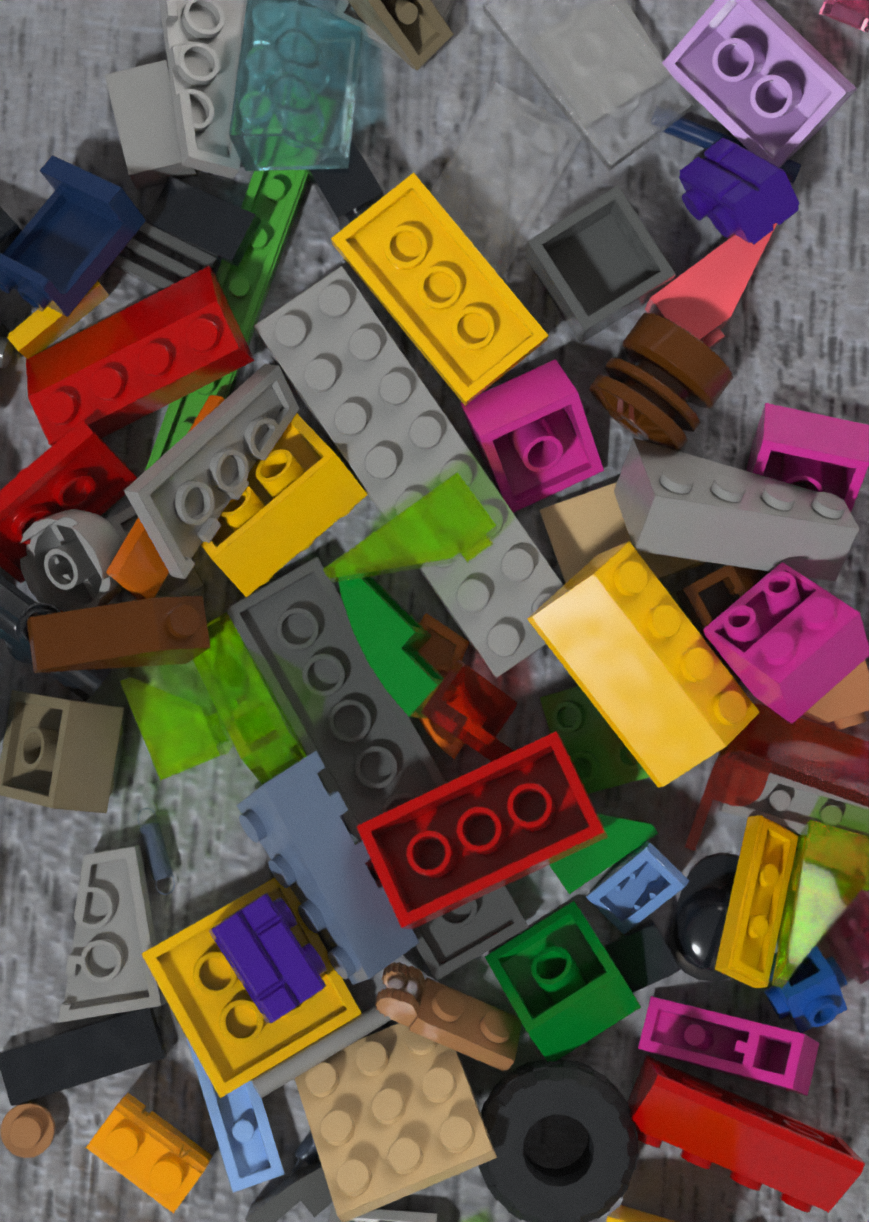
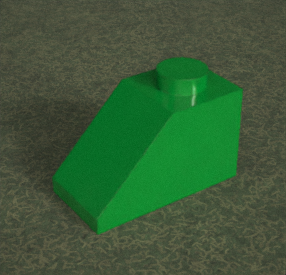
[549,812,658,894]

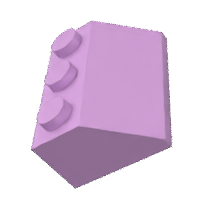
[661,0,857,168]

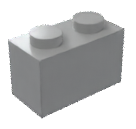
[105,60,197,190]

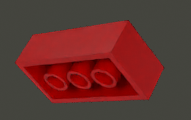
[356,731,608,930]

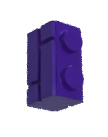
[679,138,800,244]
[208,893,327,1023]

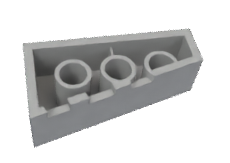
[614,438,859,582]

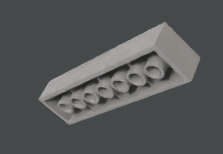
[254,266,563,679]

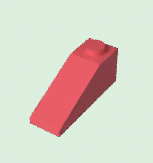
[645,223,777,349]

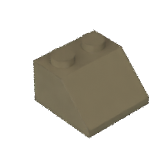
[0,690,124,814]

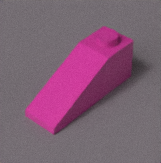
[638,996,819,1096]

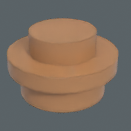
[0,1102,56,1158]

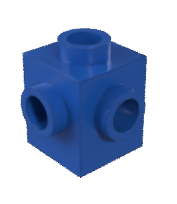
[764,935,848,1033]

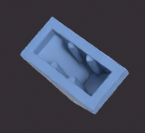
[586,841,689,934]

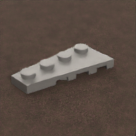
[159,0,258,179]
[124,364,300,579]

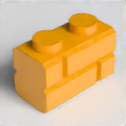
[86,1093,213,1213]

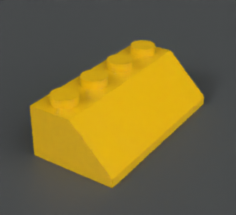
[527,541,760,788]

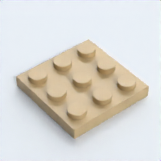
[295,1023,497,1222]

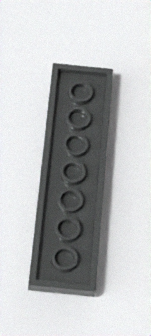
[225,557,529,981]

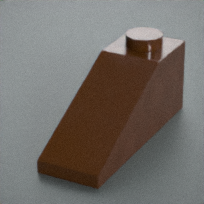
[27,596,211,673]

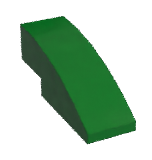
[335,560,454,719]

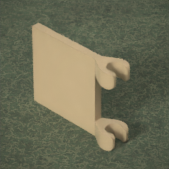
[540,482,706,584]

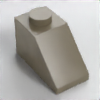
[348,0,454,70]

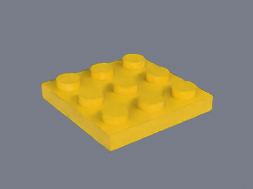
[141,877,362,1098]

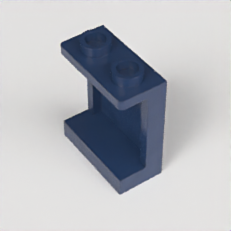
[0,155,146,317]

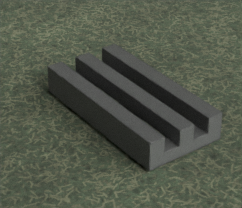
[110,222,219,291]

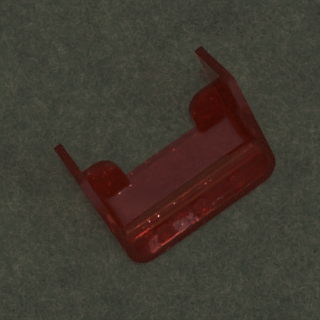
[685,704,869,851]

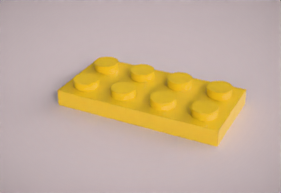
[331,172,549,406]

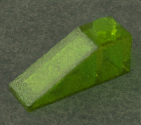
[323,472,497,583]
[193,612,307,785]
[772,820,869,988]

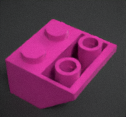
[703,562,869,724]

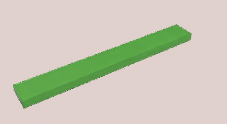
[145,85,335,471]

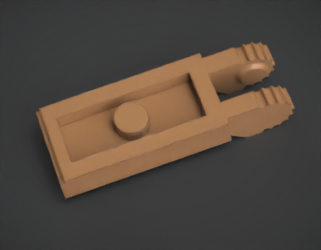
[375,962,522,1071]

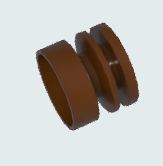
[589,313,734,451]

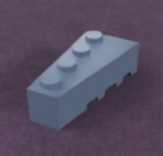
[236,751,419,985]

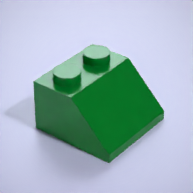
[485,901,641,1062]

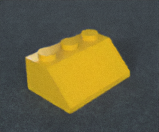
[201,413,368,598]

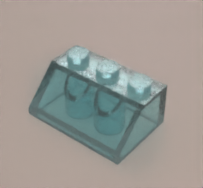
[229,0,363,171]

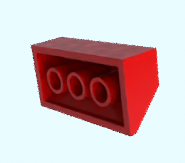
[26,266,255,446]
[627,1055,866,1213]

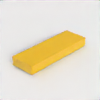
[715,815,799,988]

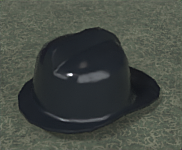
[669,855,739,982]

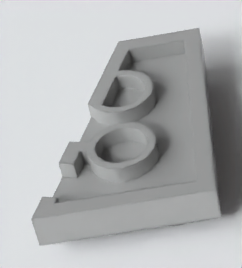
[58,845,166,1023]

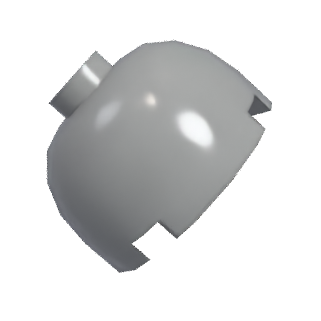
[20,509,123,612]

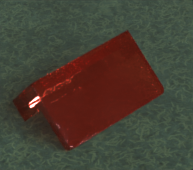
[421,660,517,761]

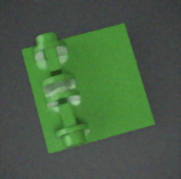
[540,686,649,794]

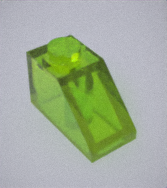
[120,677,229,781]

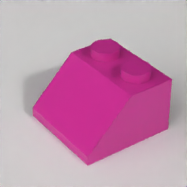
[460,359,604,513]
[746,403,869,512]

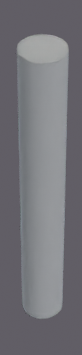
[251,1005,391,1098]

